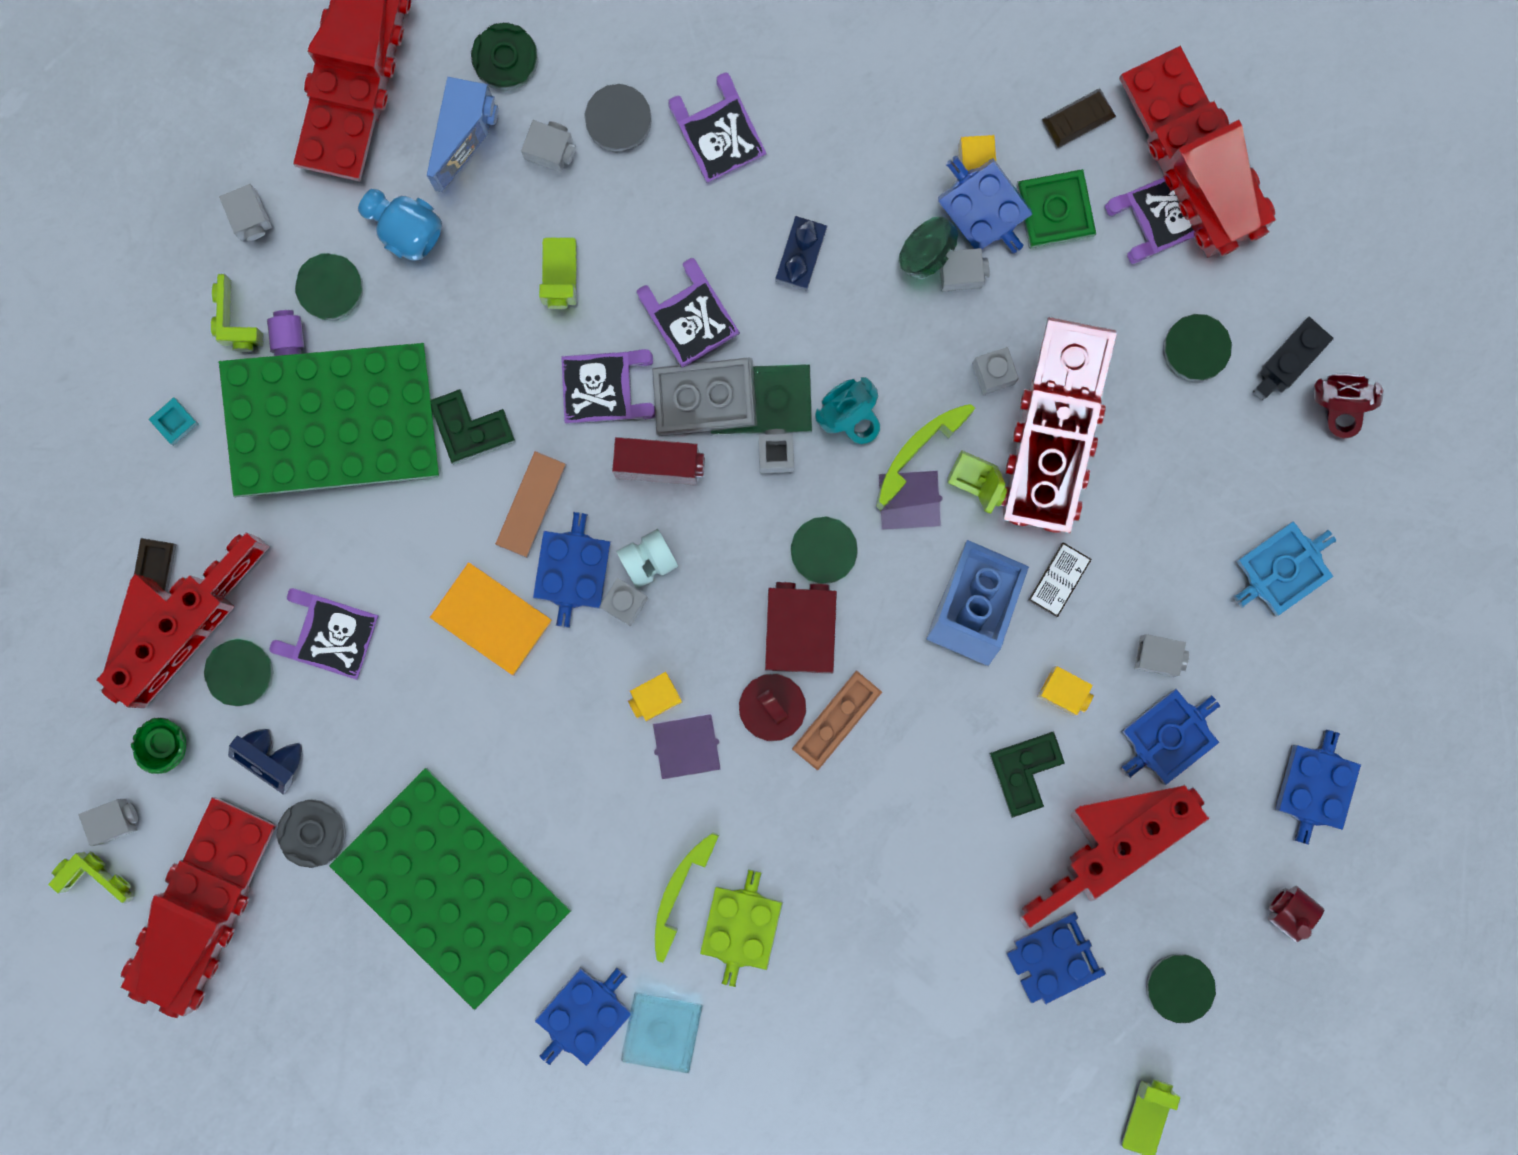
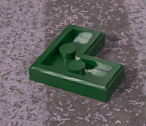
[430,389,516,465]
[989,731,1065,818]

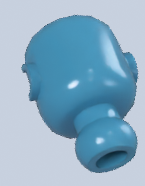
[358,189,442,261]

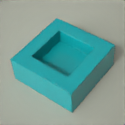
[148,397,199,446]

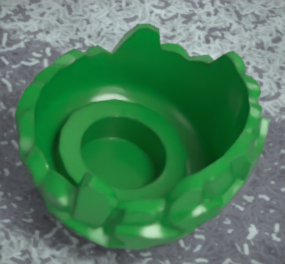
[131,717,186,774]

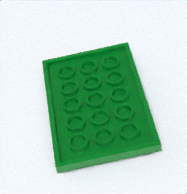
[218,343,439,498]
[329,768,572,1010]

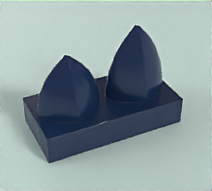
[775,216,827,291]
[228,729,301,795]

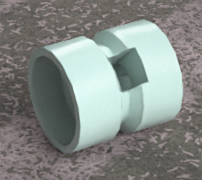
[616,529,679,590]

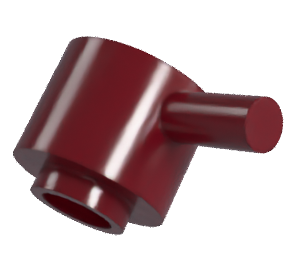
[1268,886,1324,942]

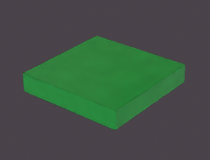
[1017,169,1097,249]

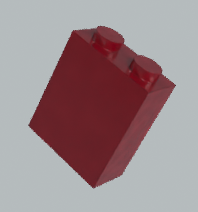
[612,437,705,485]
[765,582,837,674]

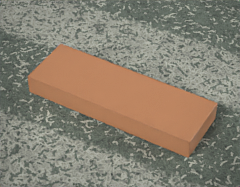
[495,451,566,558]
[792,670,882,771]

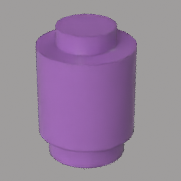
[267,310,304,356]

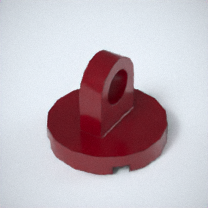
[1313,374,1384,438]
[739,674,806,741]

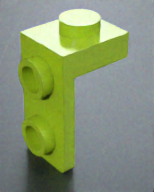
[539,238,577,309]
[211,274,263,352]
[947,450,1007,514]
[48,852,135,903]
[1121,1079,1181,1155]

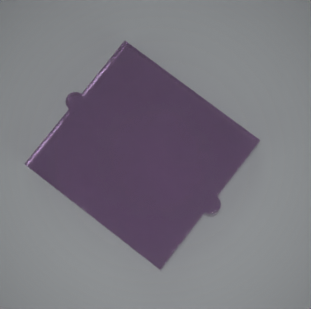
[878,471,943,530]
[653,714,721,779]

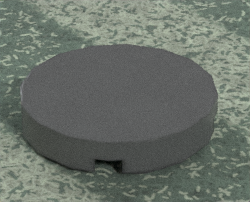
[584,84,652,152]
[276,799,346,868]

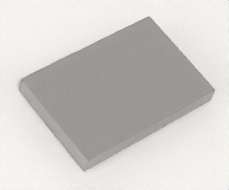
[652,357,757,436]

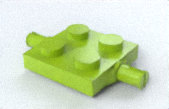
[700,870,783,987]

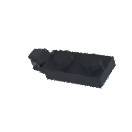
[1253,316,1334,401]

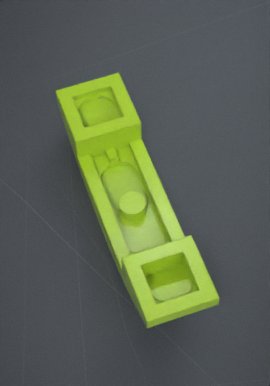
[876,404,976,511]
[655,832,719,963]

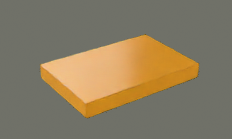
[429,562,553,676]

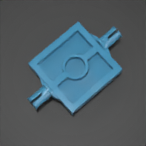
[1234,521,1336,616]

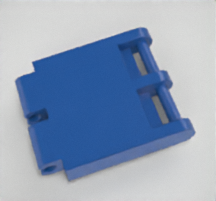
[1006,912,1106,1004]

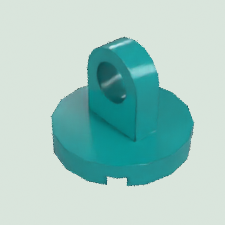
[815,377,880,444]

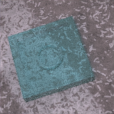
[621,992,703,1074]

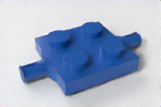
[938,156,1032,254]
[533,512,611,628]
[1121,689,1221,785]
[1275,730,1361,845]
[535,967,632,1066]

